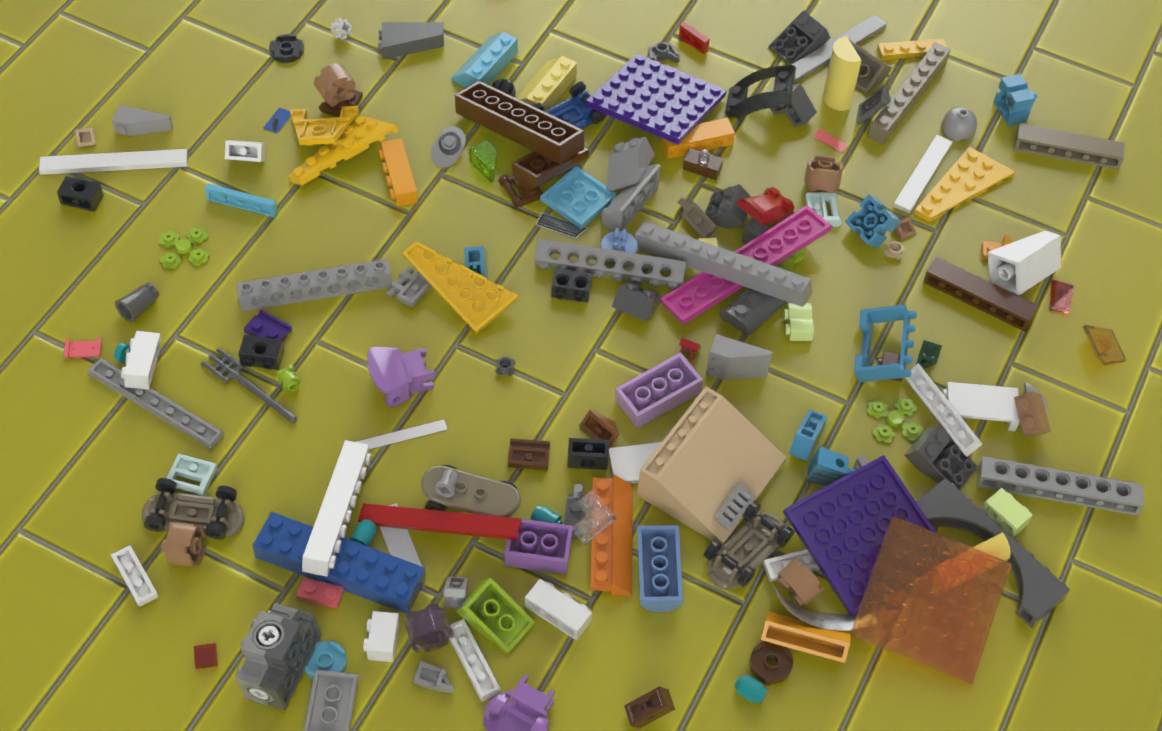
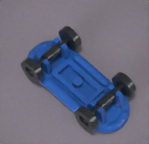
[533,81,607,129]

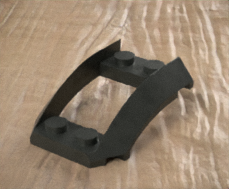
[725,65,796,121]

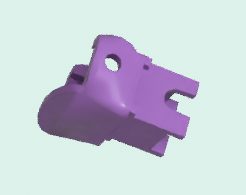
[367,347,435,407]

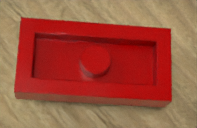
[679,22,710,54]

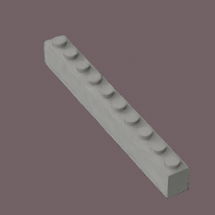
[636,222,812,307]

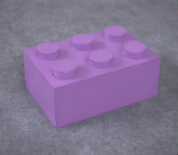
[504,519,573,575]

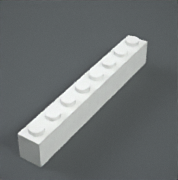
[302,440,371,576]

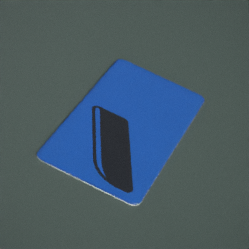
[263,107,291,133]

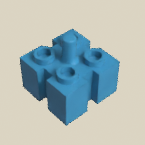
[994,74,1037,126]
[845,194,901,248]

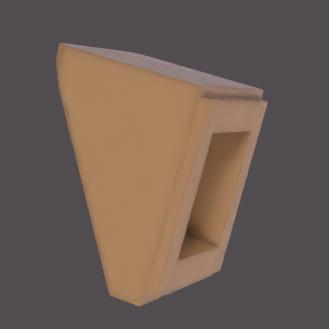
[893,216,916,240]

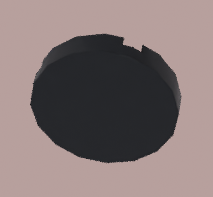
[269,34,304,63]

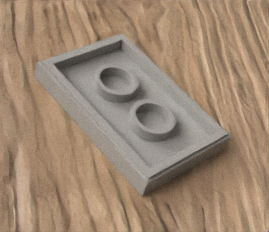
[304,669,359,731]

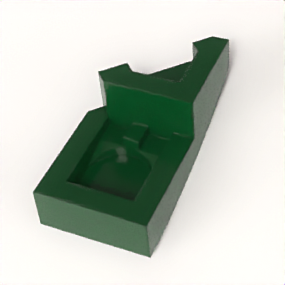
[916,340,942,369]

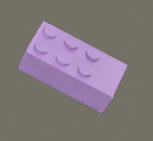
[615,352,703,429]

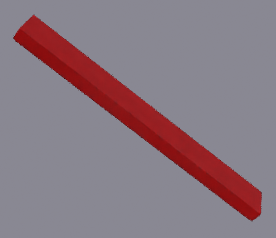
[357,503,522,540]

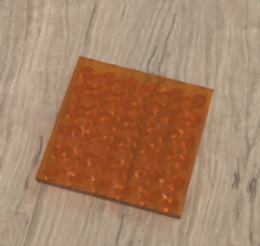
[850,516,1012,684]

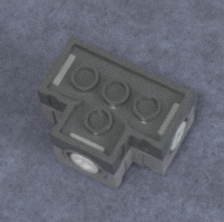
[236,603,322,711]

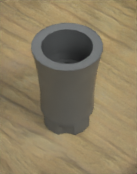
[115,282,159,322]

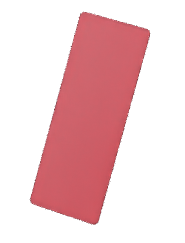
[813,129,849,153]

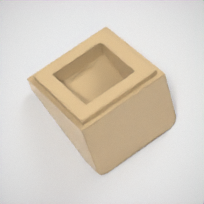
[75,127,96,148]

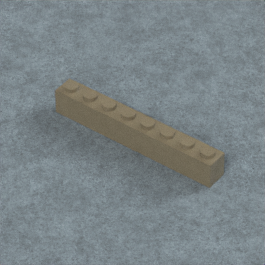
[868,42,951,145]

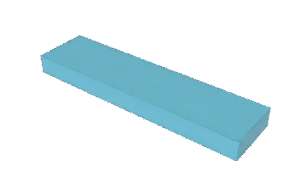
[205,183,278,217]

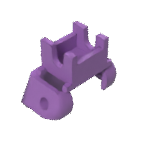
[483,675,555,731]

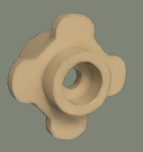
[884,241,905,260]

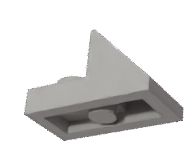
[444,576,468,608]

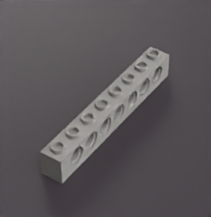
[535,239,686,289]
[236,259,392,312]
[976,456,1144,515]

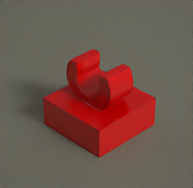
[679,338,701,360]

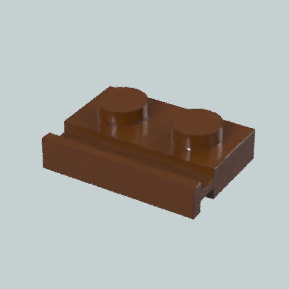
[508,438,550,470]

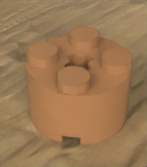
[314,64,355,107]
[804,156,843,193]
[161,522,206,567]
[776,557,825,606]

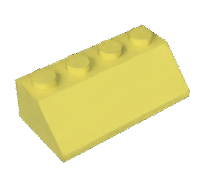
[516,56,577,111]

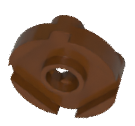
[749,641,793,685]

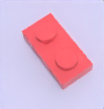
[297,577,345,609]

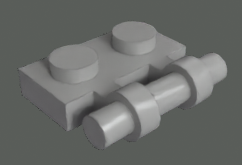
[386,267,431,308]

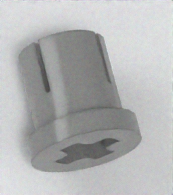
[435,470,459,498]

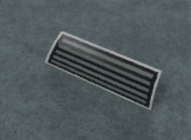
[536,213,590,239]

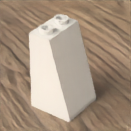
[988,231,1061,295]

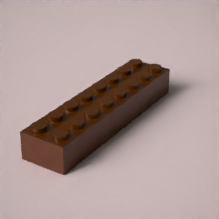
[455,81,584,164]

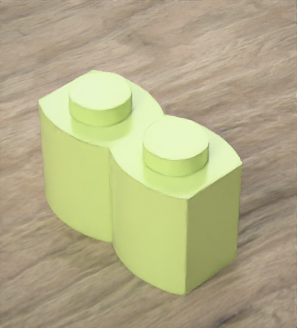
[783,303,814,341]

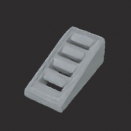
[713,484,755,531]

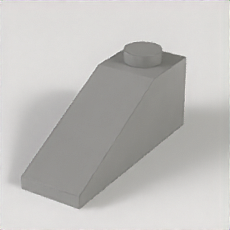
[112,105,173,136]

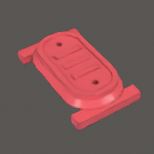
[64,338,102,358]

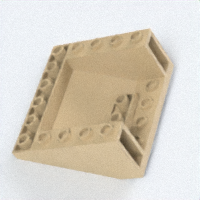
[637,387,787,547]

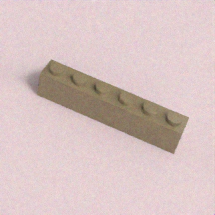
[1014,123,1125,170]

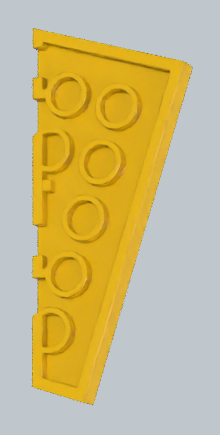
[288,115,399,186]
[914,146,1015,222]
[402,241,520,334]

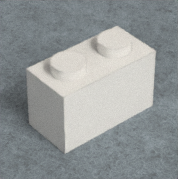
[225,140,266,162]
[363,611,400,662]

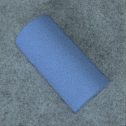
[637,525,683,612]

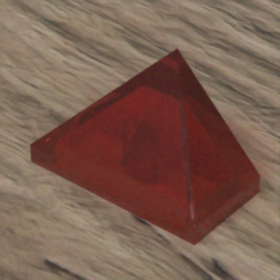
[1049,279,1074,314]

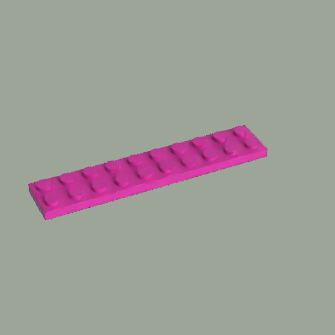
[660,205,831,325]

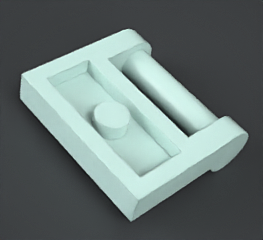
[805,192,842,227]
[166,453,217,496]

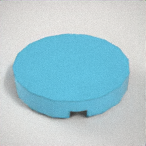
[305,641,347,679]

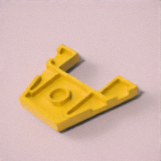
[290,106,359,146]

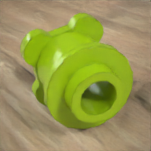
[276,365,301,391]

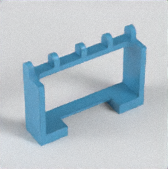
[854,305,917,382]

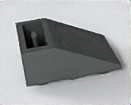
[768,10,831,65]
[904,424,978,491]

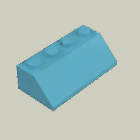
[451,32,518,88]

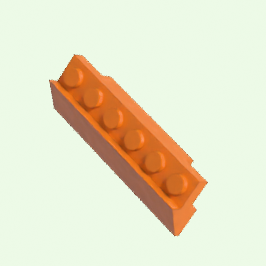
[590,474,633,596]

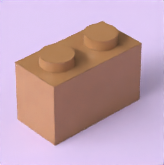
[1014,392,1051,437]

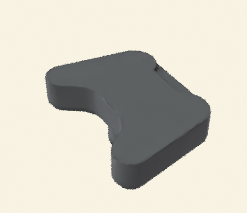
[648,42,680,62]

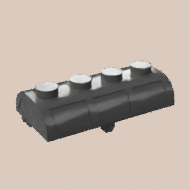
[719,288,787,336]

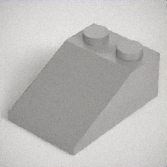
[606,137,655,192]
[706,334,772,380]

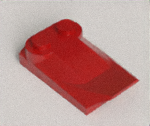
[736,187,795,226]

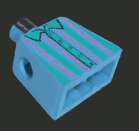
[806,447,855,486]

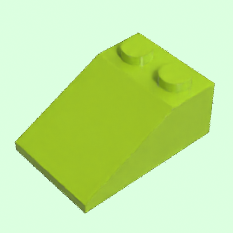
[455,577,535,654]

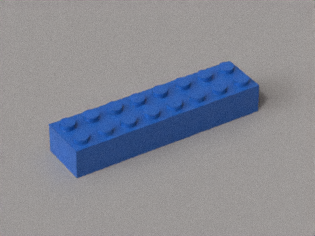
[252,511,426,615]

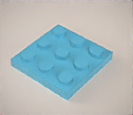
[540,166,617,229]

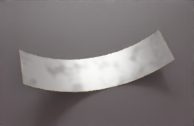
[771,581,877,631]

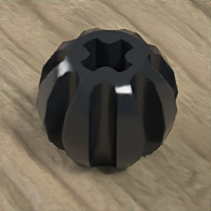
[491,79,516,97]

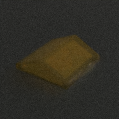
[1083,325,1126,365]

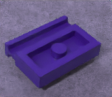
[244,310,292,341]

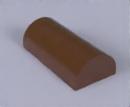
[512,147,589,190]

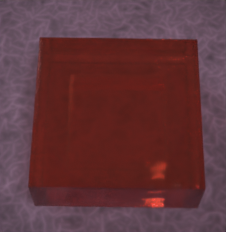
[194,643,218,669]

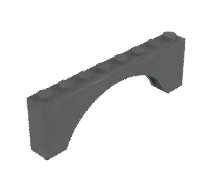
[916,478,1070,628]

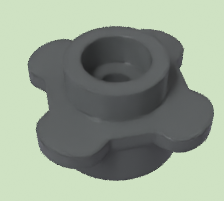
[495,357,515,376]

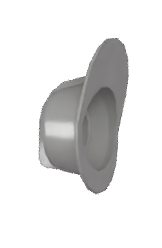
[431,126,466,167]

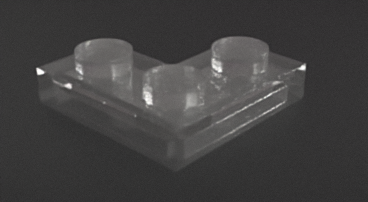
[573,489,617,545]

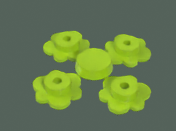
[158,227,210,269]
[867,397,923,444]

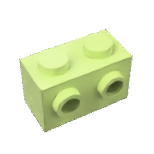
[982,488,1033,537]

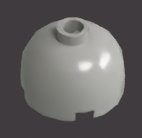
[941,107,977,142]

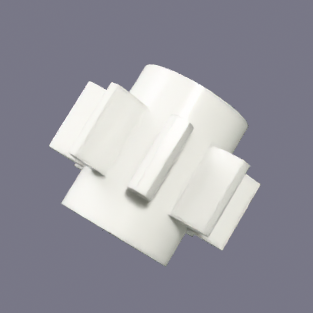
[330,18,351,40]

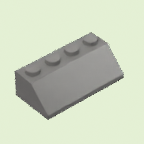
[601,164,661,231]

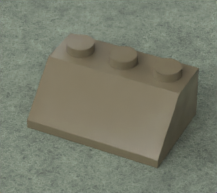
[827,39,892,94]

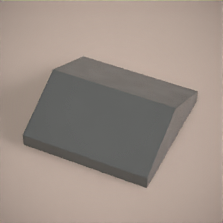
[856,85,891,125]

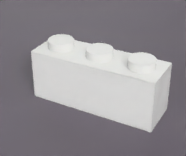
[121,331,161,390]
[525,579,592,641]

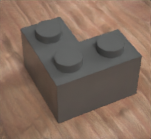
[770,83,817,126]

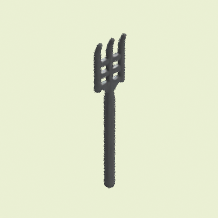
[201,349,297,423]

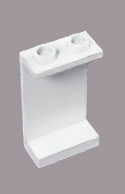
[942,382,1020,431]

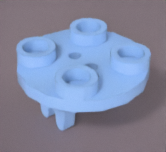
[601,228,638,254]

